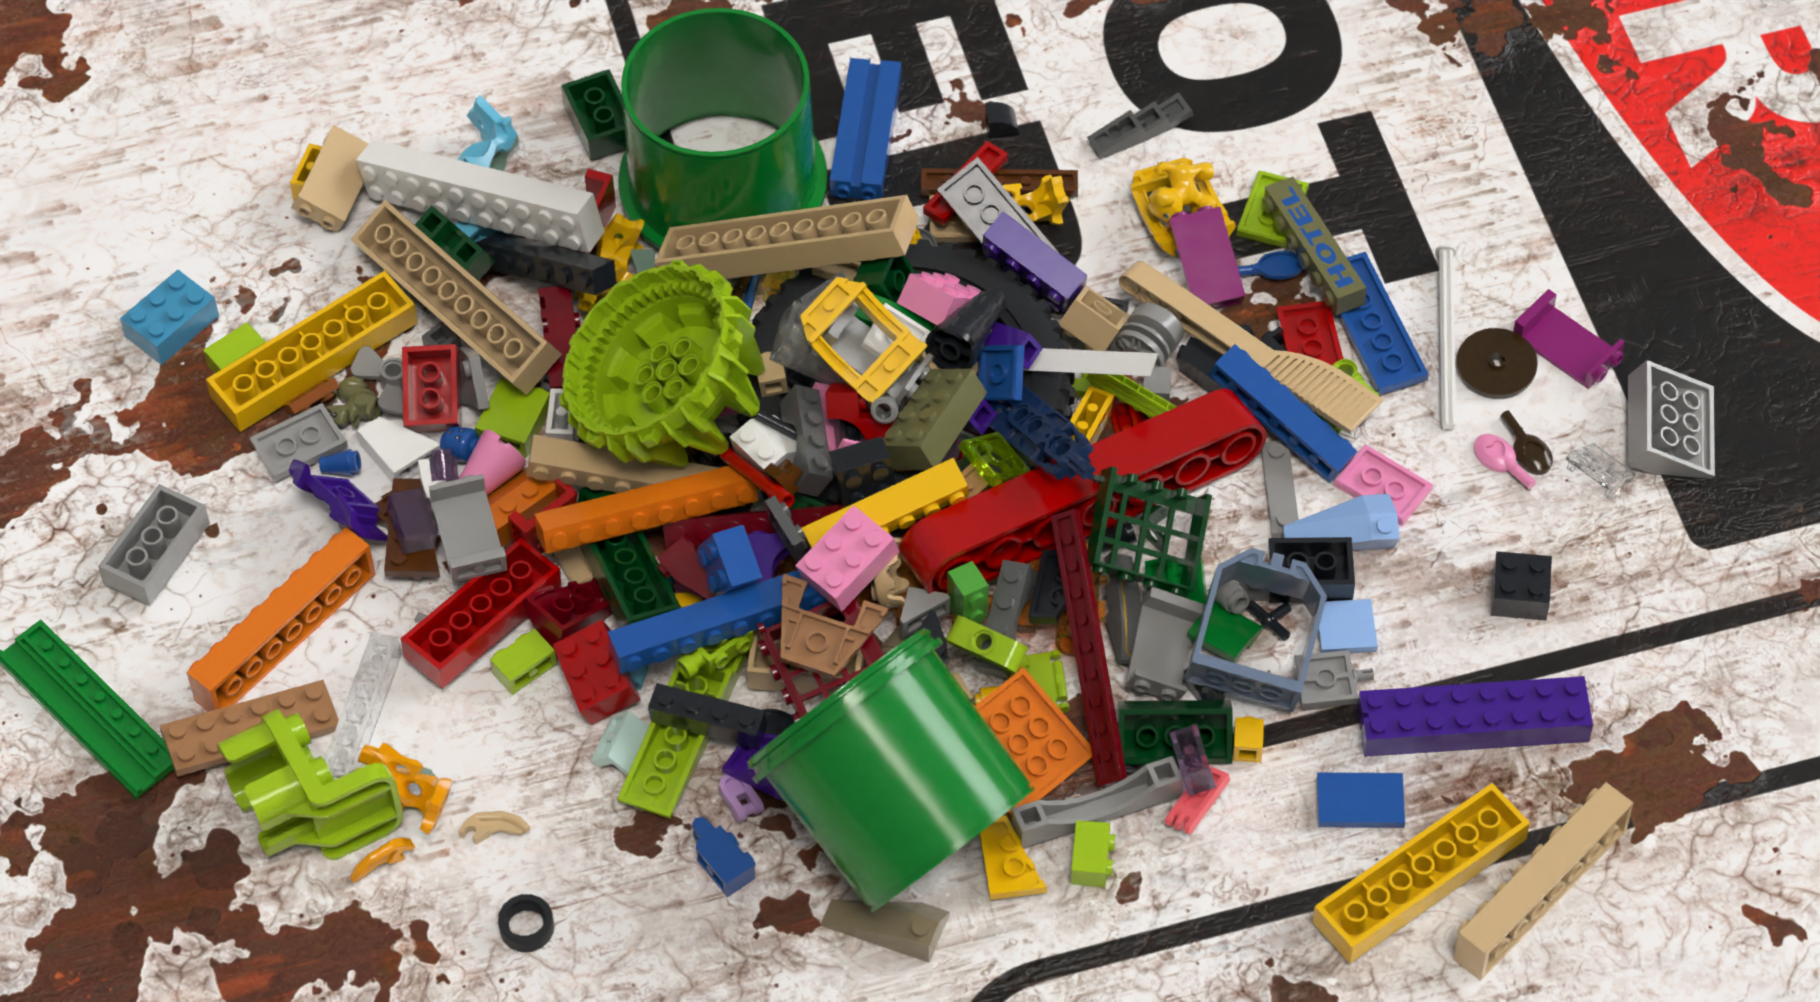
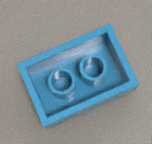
[120,269,219,365]

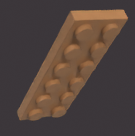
[160,680,341,777]

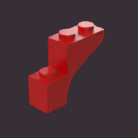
[825,383,899,440]

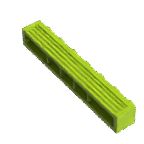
[1086,373,1177,418]

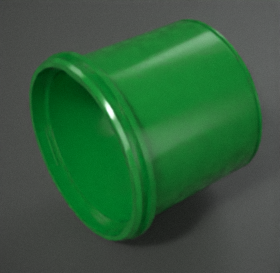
[618,8,828,251]
[747,628,1035,913]

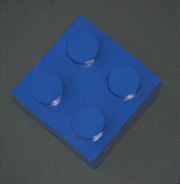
[697,525,762,597]

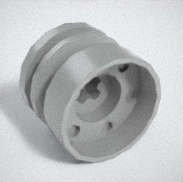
[1113,302,1184,367]

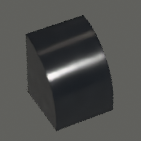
[985,102,1020,139]

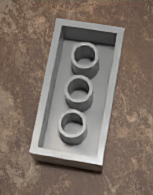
[98,484,210,605]

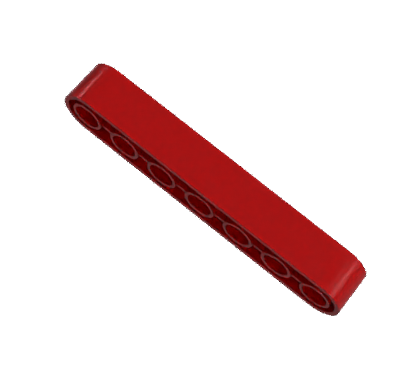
[899,389,1267,594]

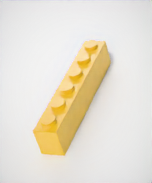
[802,458,969,550]

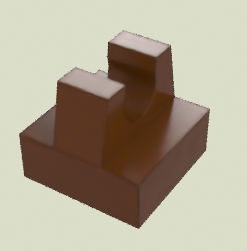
[764,459,803,495]

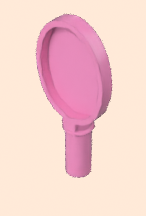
[1474,434,1536,489]

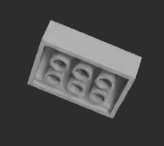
[1628,360,1715,479]

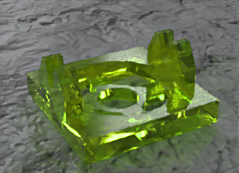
[958,432,1031,487]

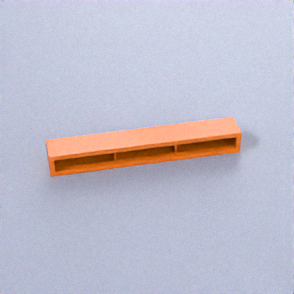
[534,465,758,554]

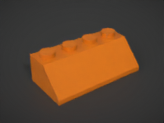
[487,468,572,547]

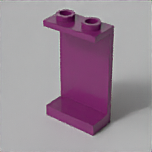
[1166,206,1246,309]
[1513,289,1625,390]

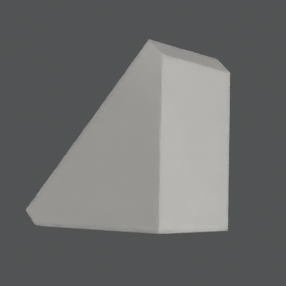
[900,587,951,638]

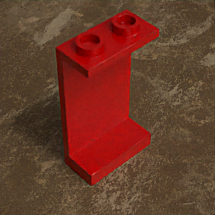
[555,168,616,255]

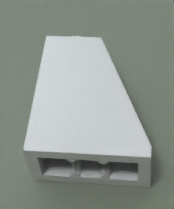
[357,417,442,483]

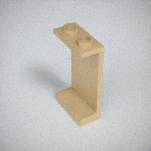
[291,125,369,233]

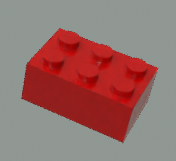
[402,344,462,433]
[553,619,641,725]

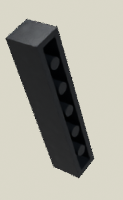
[476,232,617,295]

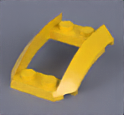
[1130,157,1236,258]
[800,277,928,404]

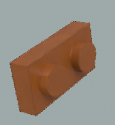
[282,378,339,415]

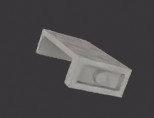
[824,302,933,404]
[429,474,507,583]
[1125,587,1204,700]

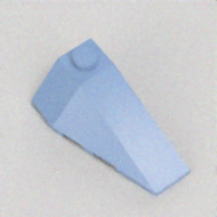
[1283,494,1400,550]

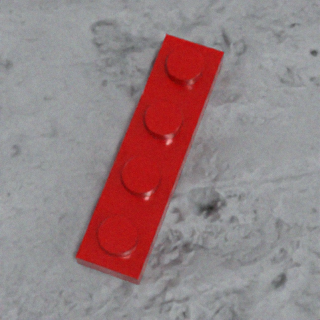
[923,141,1008,226]

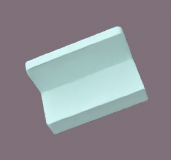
[591,710,649,775]

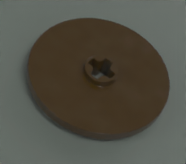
[1456,328,1538,398]

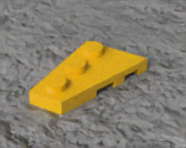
[979,816,1047,900]

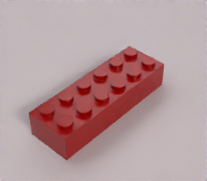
[400,538,562,689]

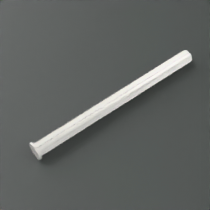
[1435,245,1457,430]

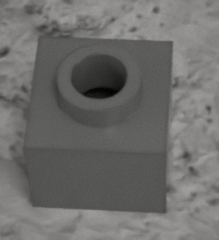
[422,321,461,350]

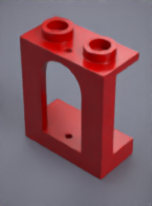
[508,478,577,554]

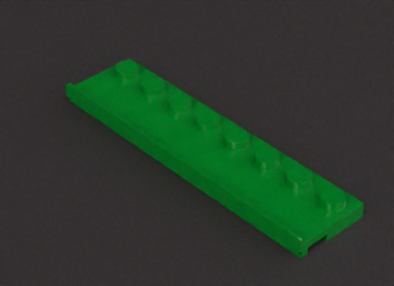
[0,619,174,801]

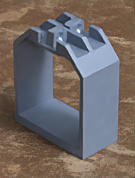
[1184,548,1327,712]

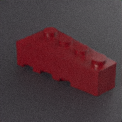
[538,286,581,389]

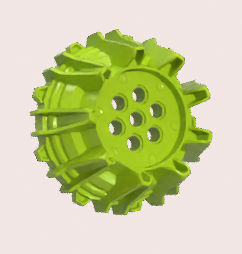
[559,260,766,468]

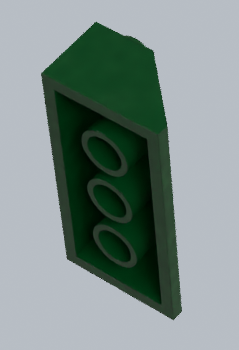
[1117,700,1233,764]

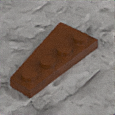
[384,478,440,578]

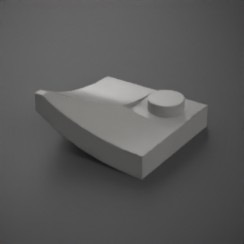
[459,345,490,410]

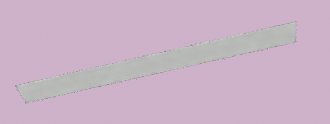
[1023,348,1158,376]

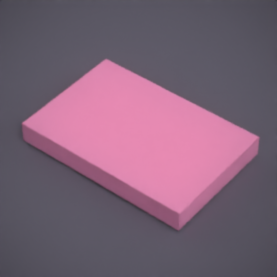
[1334,444,1433,526]

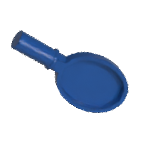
[1237,251,1303,280]

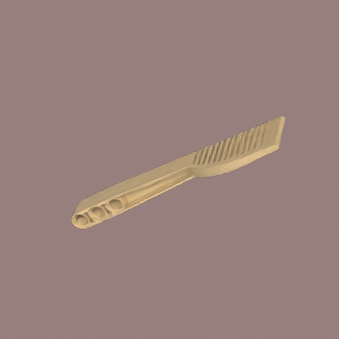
[1118,260,1383,434]

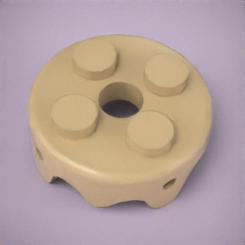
[871,538,910,608]

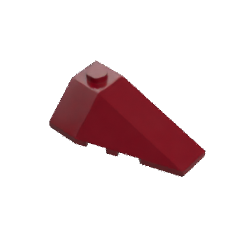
[657,535,715,599]
[523,577,613,653]

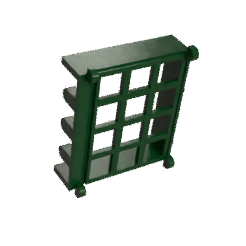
[1087,466,1212,597]

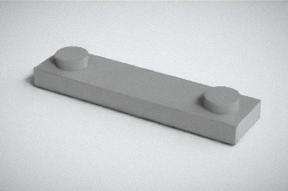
[1261,441,1299,538]

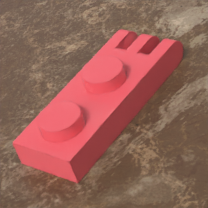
[1165,764,1230,835]

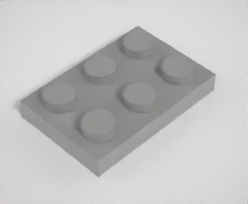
[250,403,348,482]

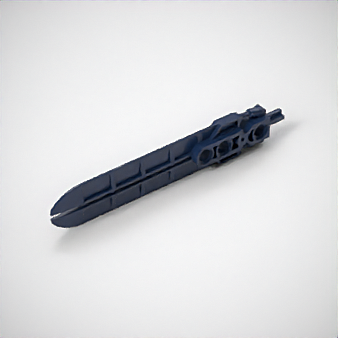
[986,384,1096,480]

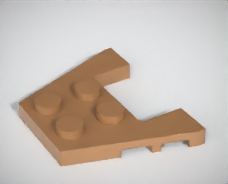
[781,574,888,679]

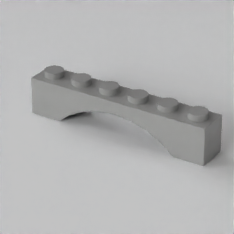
[1012,756,1183,849]

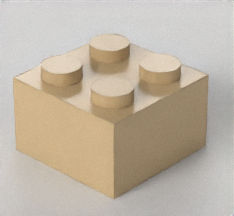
[1059,285,1130,351]

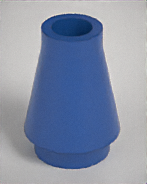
[319,449,361,476]

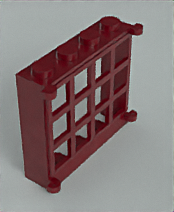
[757,597,884,723]

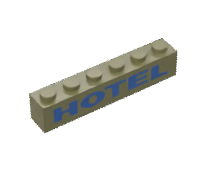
[1262,176,1366,315]

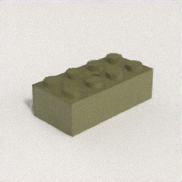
[883,369,987,470]

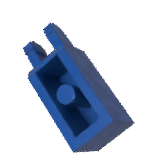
[692,816,756,898]

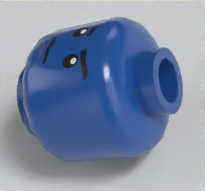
[440,426,479,463]

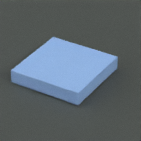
[1318,599,1378,653]

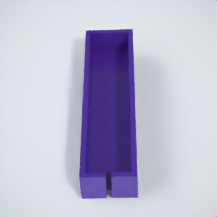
[1357,676,1593,757]

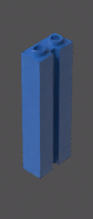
[830,58,902,200]

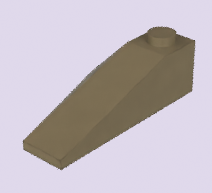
[821,899,950,963]

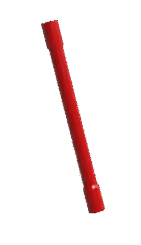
[717,447,794,508]

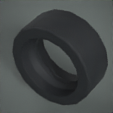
[498,894,554,952]

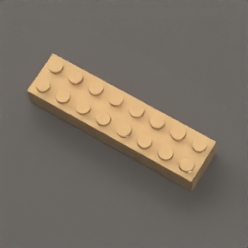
[1453,782,1633,981]

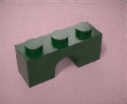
[415,205,496,280]

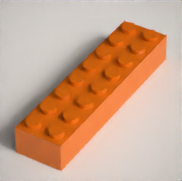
[186,527,376,712]

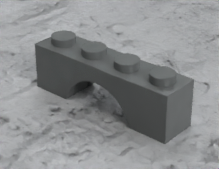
[779,384,833,497]
[976,559,1038,679]

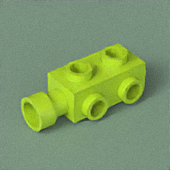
[676,630,754,679]

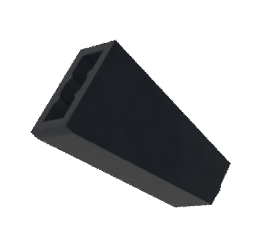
[1177,336,1223,393]

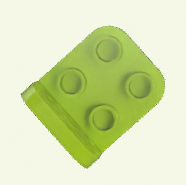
[216,709,403,860]

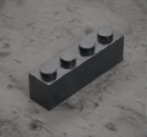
[648,683,767,750]

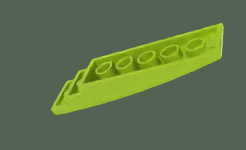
[617,649,750,819]

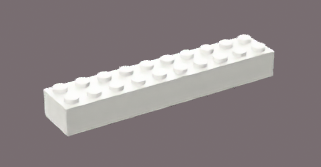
[356,139,605,253]

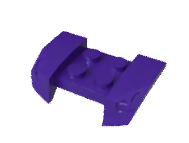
[288,459,387,541]

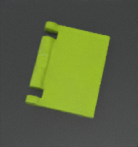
[1012,650,1070,713]

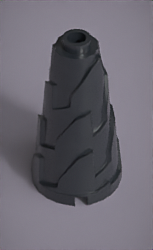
[925,287,1006,369]

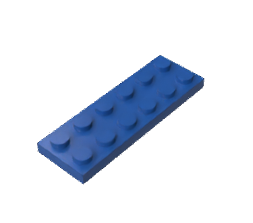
[1338,252,1429,395]

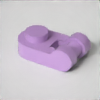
[719,774,764,823]

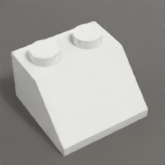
[730,415,797,480]

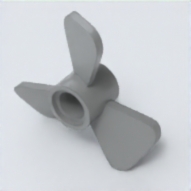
[351,346,403,416]

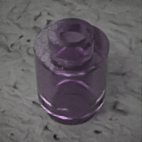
[429,449,459,482]

